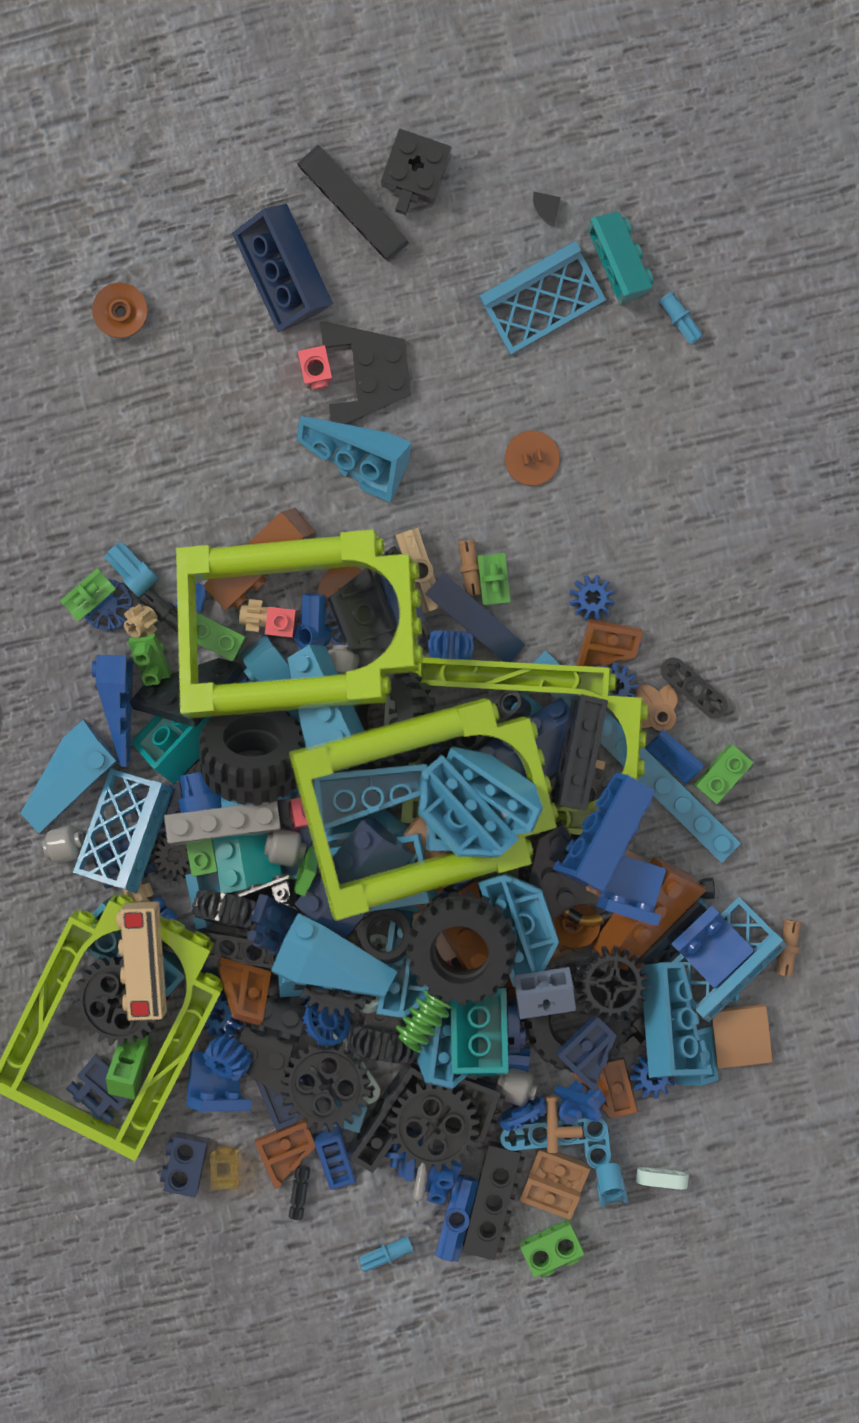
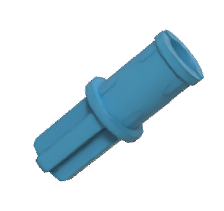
[659,291,703,344]
[359,1236,414,1272]

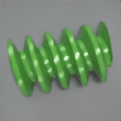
[396,989,454,1053]

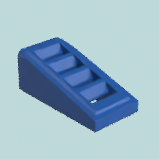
[314,1127,356,1190]

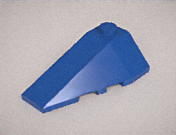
[91,655,133,767]

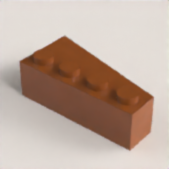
[203,507,316,610]
[592,856,706,971]

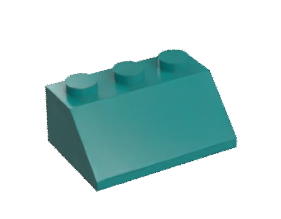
[587,211,654,305]
[131,716,212,784]
[212,833,283,894]
[451,988,508,1076]

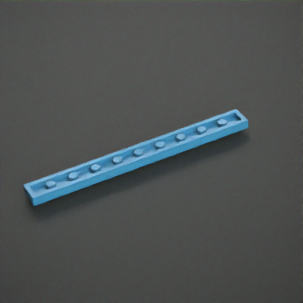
[533,650,741,863]

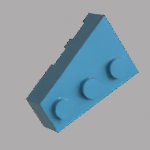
[240,634,301,725]

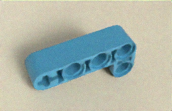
[500,1116,611,1169]

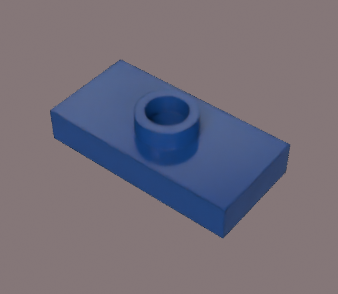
[645,729,704,784]

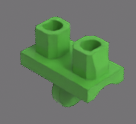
[478,553,510,605]
[60,568,117,622]
[128,634,172,686]

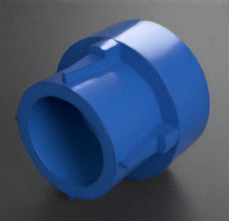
[178,772,222,813]

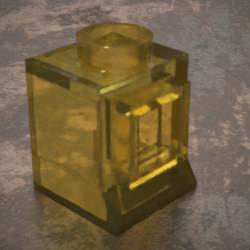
[210,1146,241,1190]

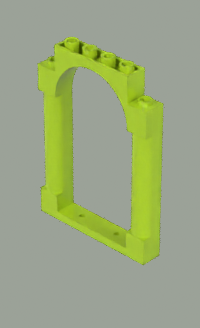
[176,529,423,718]
[401,657,648,835]
[289,698,558,920]
[0,893,224,1161]

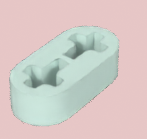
[636,1167,689,1189]

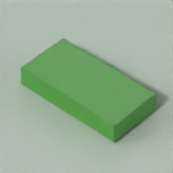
[295,846,318,896]

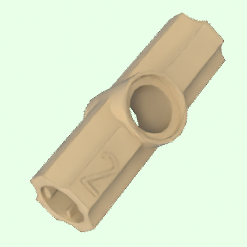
[395,528,440,613]

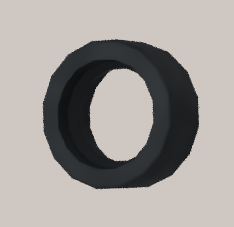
[359,909,412,964]

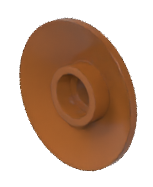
[92,282,148,338]
[552,904,600,949]

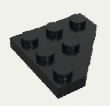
[129,658,243,727]
[527,820,592,920]

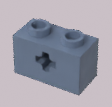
[514,967,576,1019]

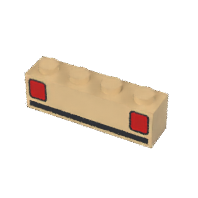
[117,902,167,1020]

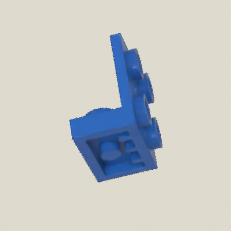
[597,856,666,926]
[672,906,754,988]
[187,1051,252,1112]

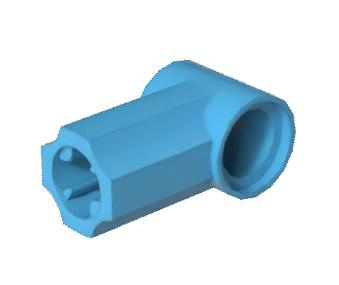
[104,541,159,598]

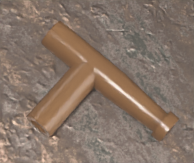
[546,1096,582,1153]

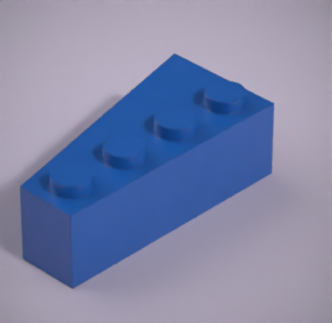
[552,773,655,892]

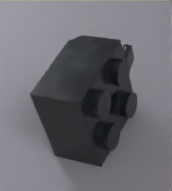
[381,128,452,216]

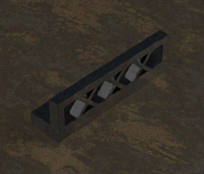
[552,694,608,811]
[608,900,707,993]

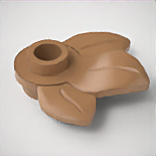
[636,684,678,732]

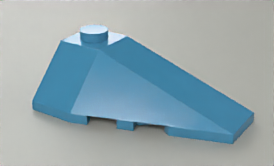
[297,416,412,502]
[20,719,119,833]
[271,913,397,998]

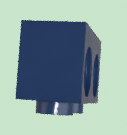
[160,1132,209,1198]

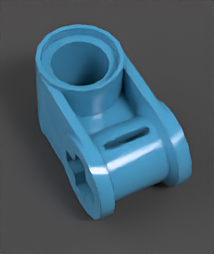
[596,1163,628,1208]

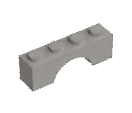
[164,801,280,847]

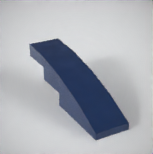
[425,573,525,662]

